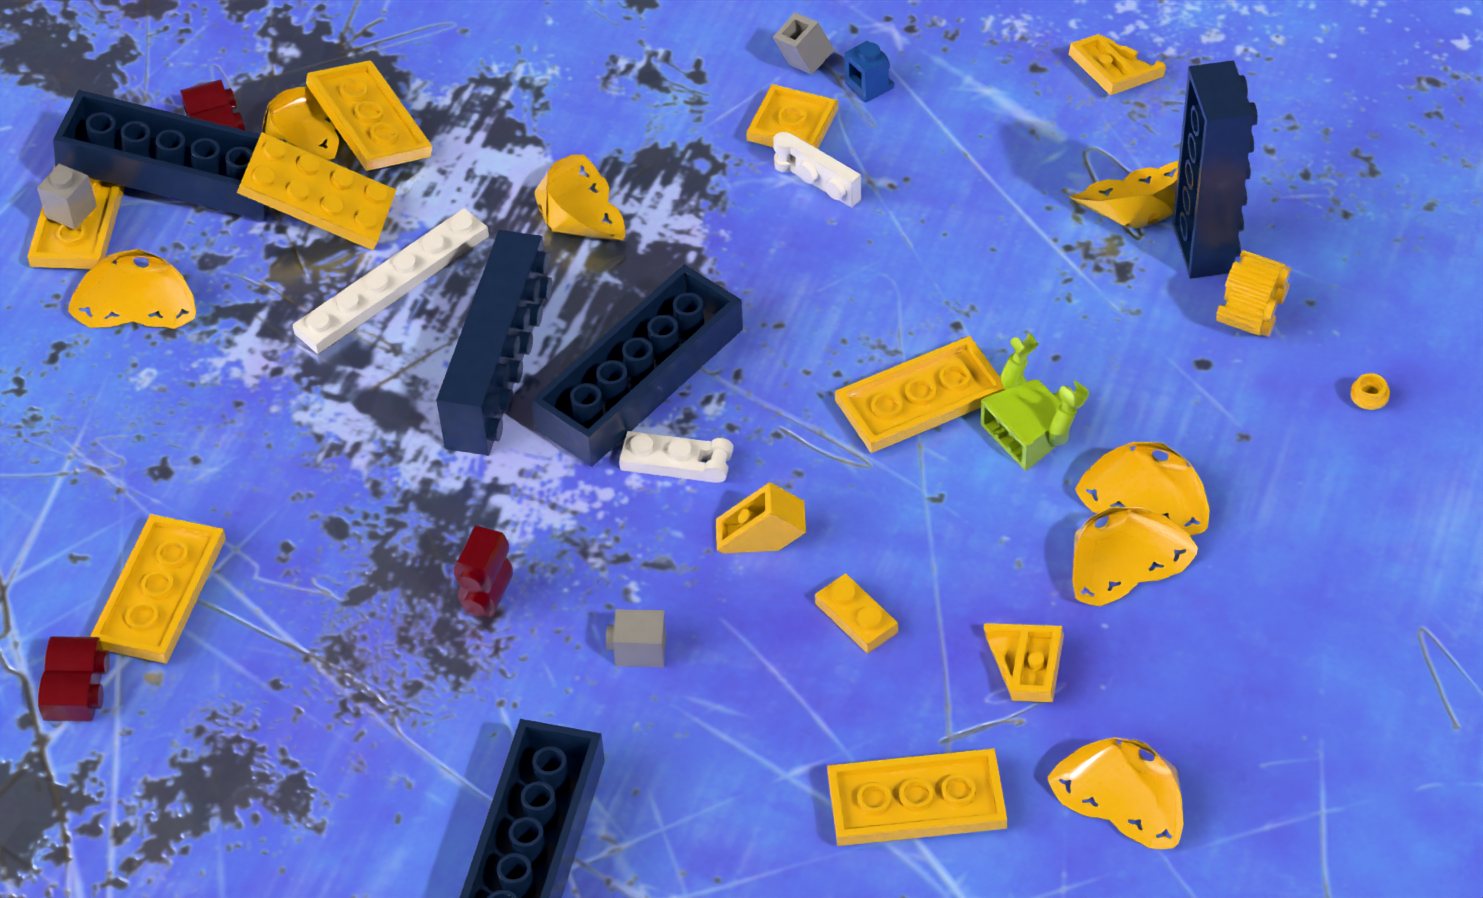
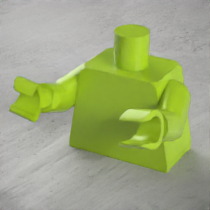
[980,333,1089,471]

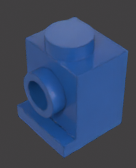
[845,40,894,103]

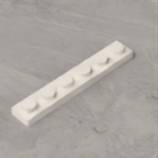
[293,208,489,354]

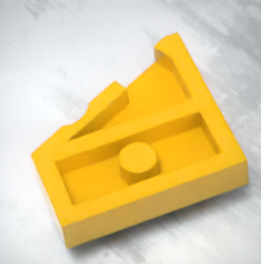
[1068,34,1166,95]
[984,623,1064,702]

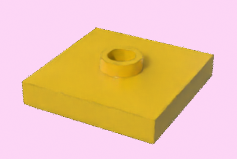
[746,84,838,149]

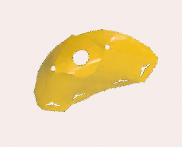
[263,86,339,160]
[535,155,625,240]
[1067,160,1179,228]
[68,249,196,329]
[1075,442,1210,536]
[1072,507,1198,607]
[1047,737,1184,849]

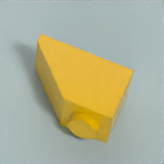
[716,482,806,553]

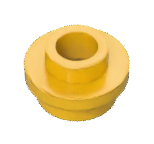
[1350,373,1390,410]

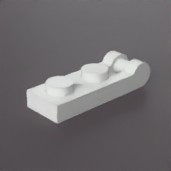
[773,132,861,208]
[619,431,734,483]

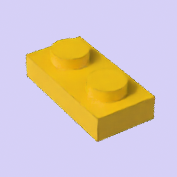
[815,573,898,654]

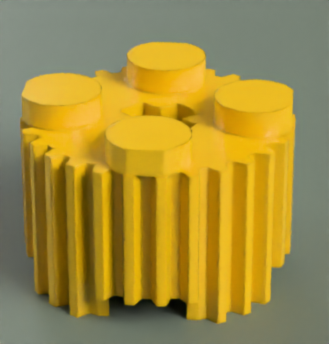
[1216,250,1291,337]

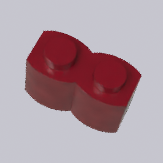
[180,79,245,130]
[454,525,513,617]
[38,636,110,721]

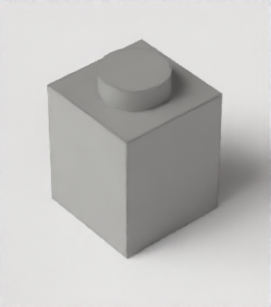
[772,13,834,75]
[37,164,97,229]
[606,609,667,667]

